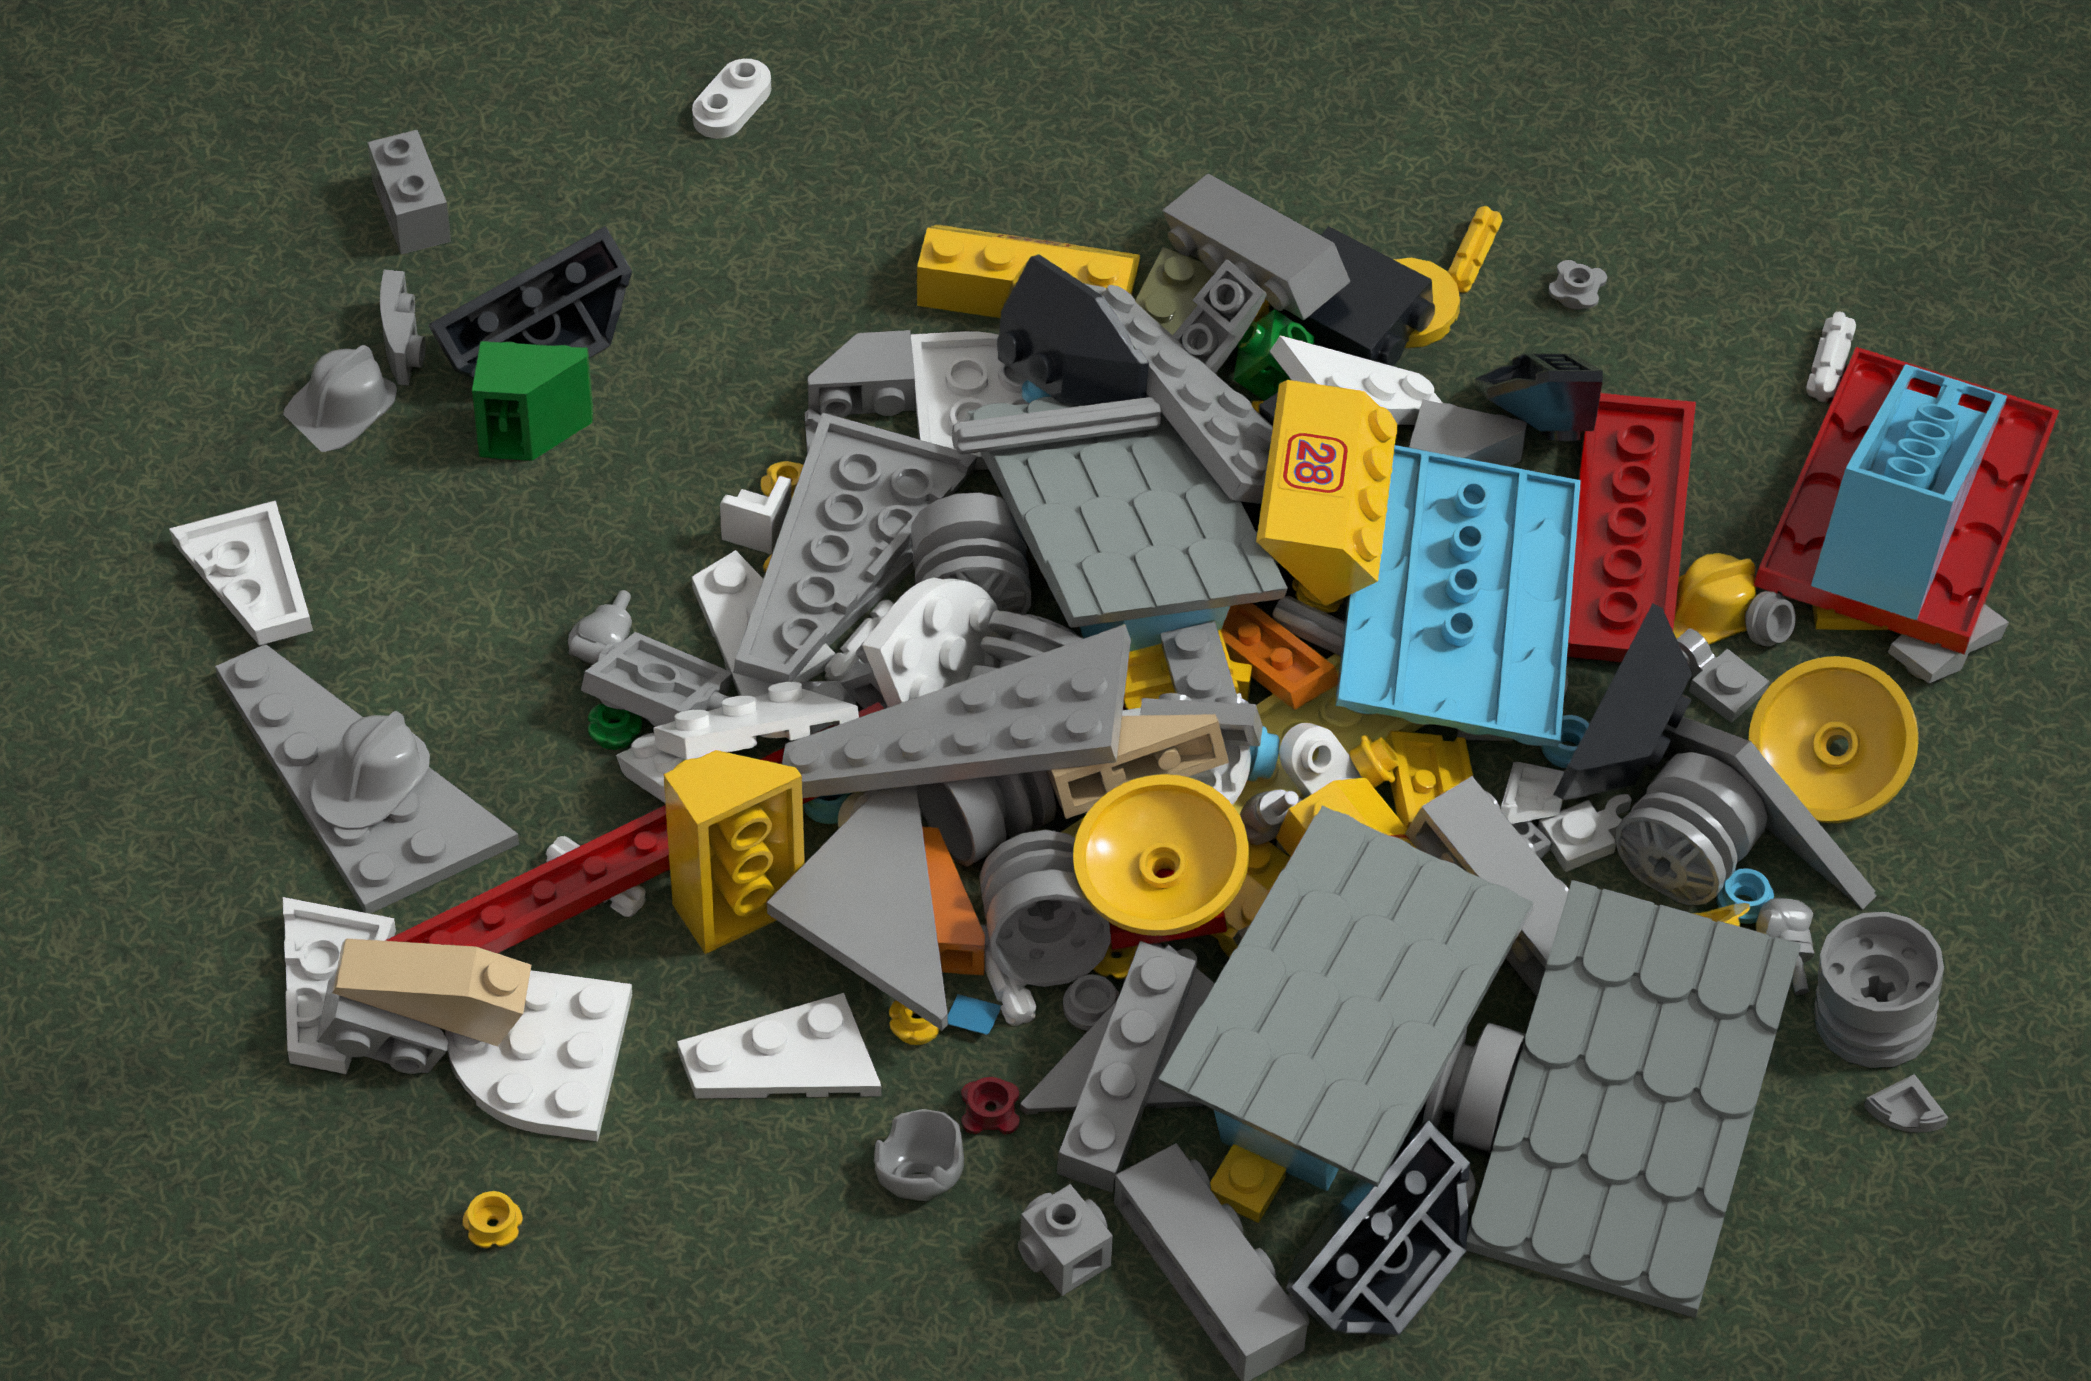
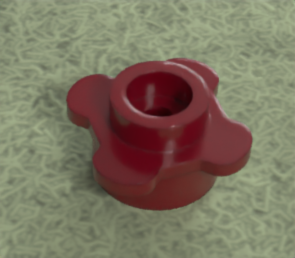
[961,1077,1020,1134]

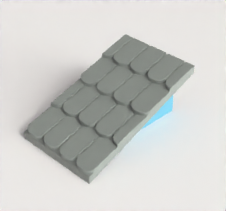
[965,393,1288,651]
[1158,805,1534,1191]
[1466,880,1801,1318]

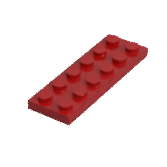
[1567,393,1696,662]

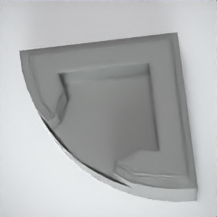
[1864,1074,1948,1132]

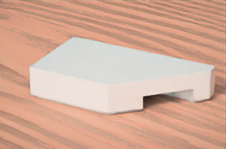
[1501,761,1565,824]

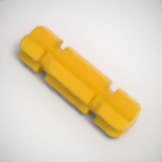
[1448,206,1503,293]

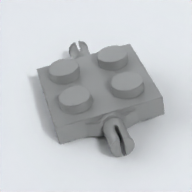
[569,632,732,727]

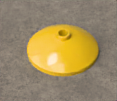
[1749,656,1918,823]
[1073,774,1249,936]

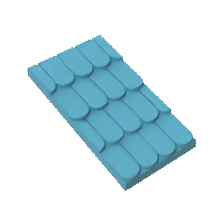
[1335,445,1581,747]

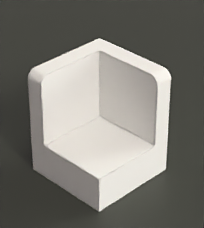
[720,476,792,554]

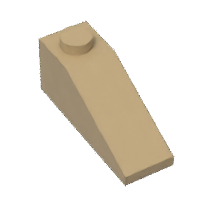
[1046,714,1229,819]
[332,938,532,1047]

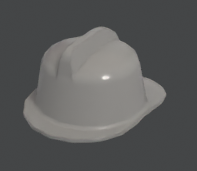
[283,345,397,452]
[311,711,430,829]

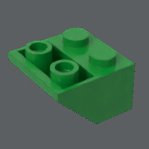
[472,341,593,461]

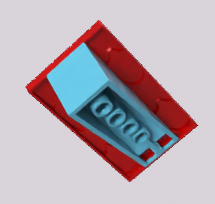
[1754,347,2059,655]

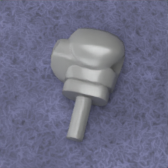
[568,590,632,665]
[1239,789,1300,845]
[1756,898,1814,995]

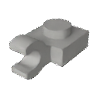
[1677,628,1770,723]

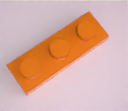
[1221,603,1338,710]

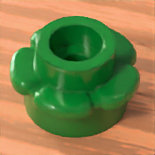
[587,703,642,750]

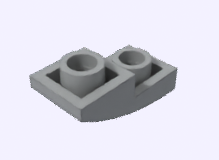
[1173,259,1267,373]
[380,270,426,385]
[1888,605,2009,683]

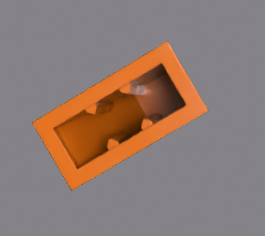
[922,826,985,975]

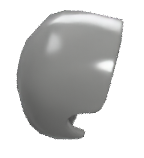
[874,1109,964,1201]

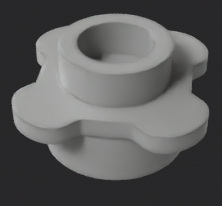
[1548,260,1607,309]

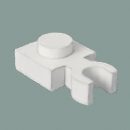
[1538,794,1631,872]

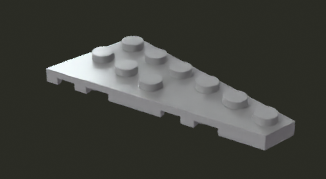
[1084,283,1273,504]
[733,412,978,684]
[782,624,1131,798]
[215,644,519,914]

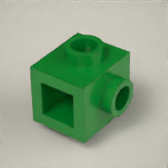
[1233,309,1314,401]

